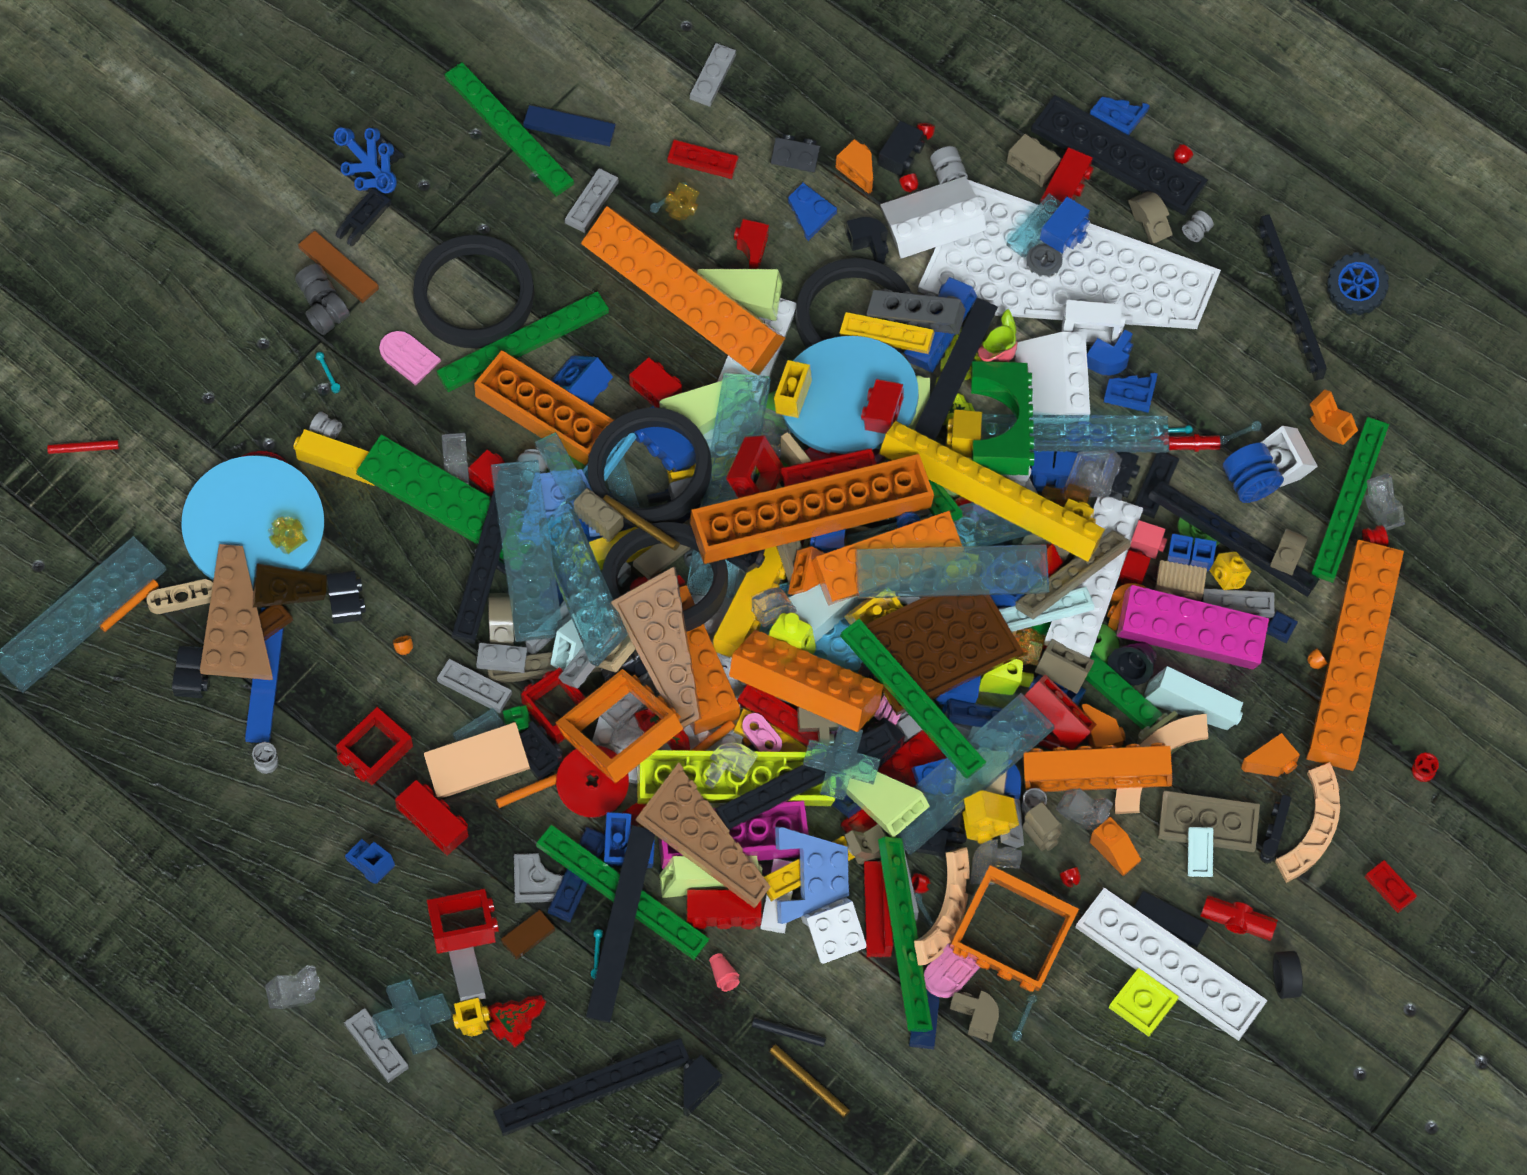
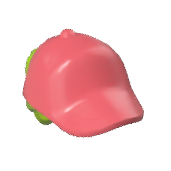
[978,309,1018,362]

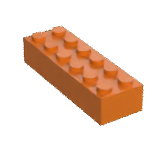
[474,350,614,466]
[812,511,966,606]
[679,585,740,735]
[729,630,883,732]
[1023,743,1172,792]

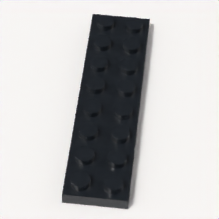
[1031,95,1208,216]

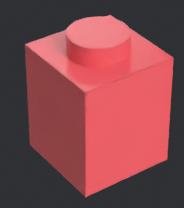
[1129,520,1167,559]

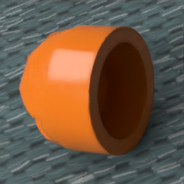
[393,635,413,655]
[1307,648,1328,669]

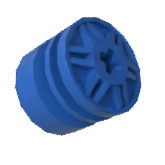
[1223,443,1284,503]

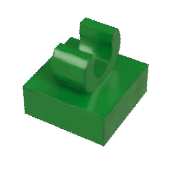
[503,705,530,733]

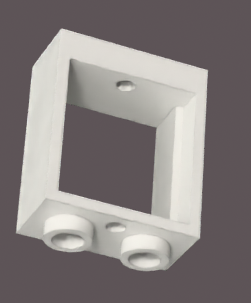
[1062,300,1125,346]

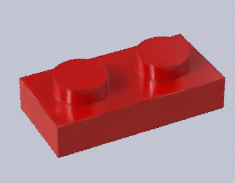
[1365,860,1417,913]

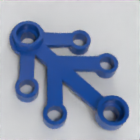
[334,128,397,193]

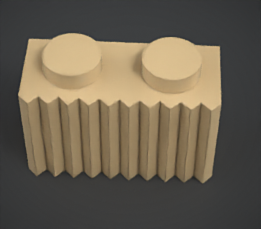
[1155,560,1207,602]

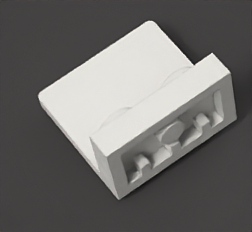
[801,897,866,964]

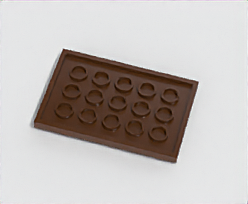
[865,572,1024,716]

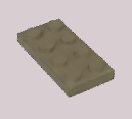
[1158,791,1260,852]

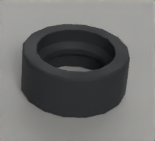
[1273,950,1303,999]

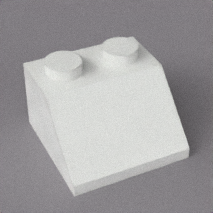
[1261,426,1318,487]

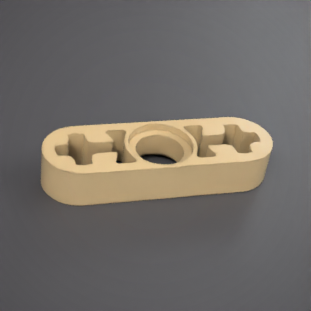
[147,579,213,614]

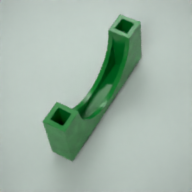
[971,361,1034,475]

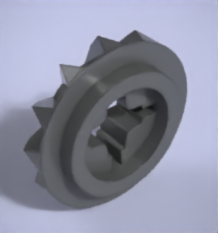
[1026,244,1063,277]

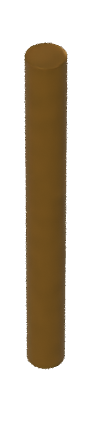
[603,495,680,551]
[769,1045,850,1118]

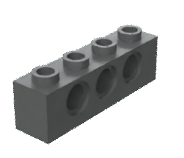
[867,289,965,334]

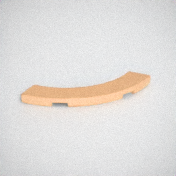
[1115,714,1208,814]
[1275,762,1340,883]
[914,847,970,965]

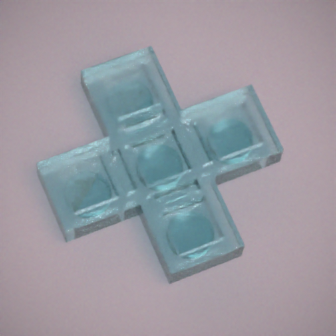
[803,724,881,800]
[372,979,452,1055]

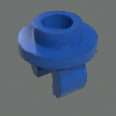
[895,511,920,528]

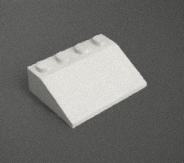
[880,176,987,259]
[1015,332,1090,426]

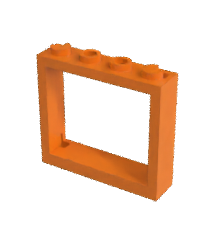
[555,669,683,783]
[950,865,1079,992]

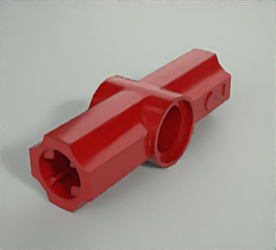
[1201,895,1278,941]

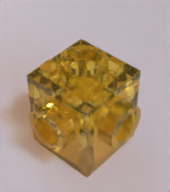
[664,182,700,221]
[268,516,308,554]
[1014,628,1046,666]

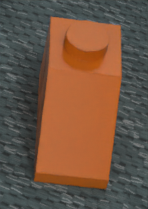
[836,139,873,194]
[788,546,825,596]
[1081,704,1125,749]
[1241,733,1300,777]
[1090,817,1141,876]

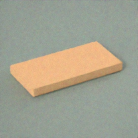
[424,722,530,799]

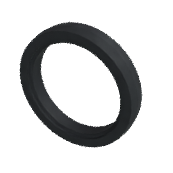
[413,235,534,348]
[795,258,916,353]
[588,408,712,527]
[602,522,728,632]

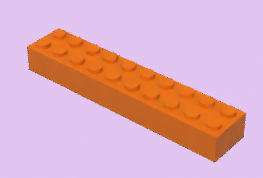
[581,206,785,375]
[690,454,934,564]
[1306,540,1404,771]

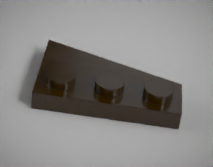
[253,564,327,608]

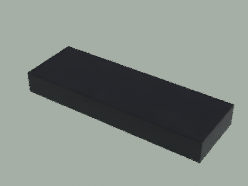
[1134,450,1180,519]
[1134,891,1209,948]

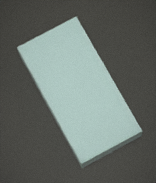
[1187,827,1213,877]

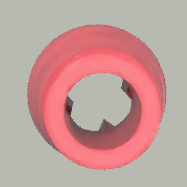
[709,953,740,991]

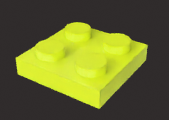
[1109,968,1179,1037]

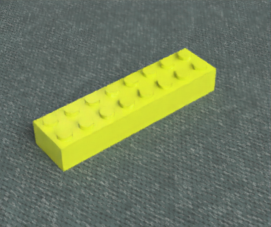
[637,750,835,806]

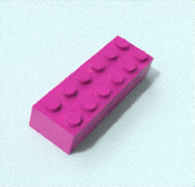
[1116,585,1269,670]
[658,801,809,869]

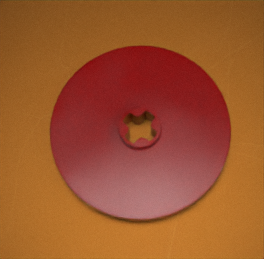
[556,745,629,818]

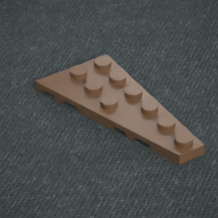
[200,544,273,680]
[611,567,701,728]
[636,763,770,908]

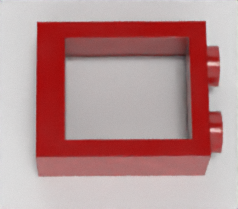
[726,436,784,498]
[521,667,585,745]
[336,707,413,785]
[427,889,499,954]

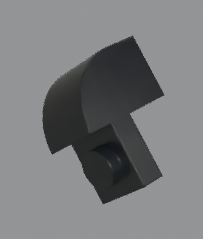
[845,217,889,264]

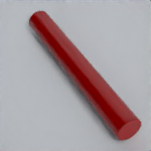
[47,440,119,454]

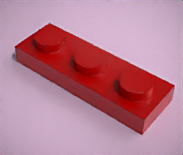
[668,140,739,179]

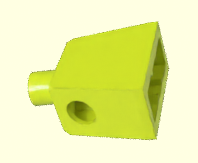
[769,613,816,654]
[979,659,1034,695]

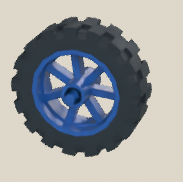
[1327,252,1389,315]

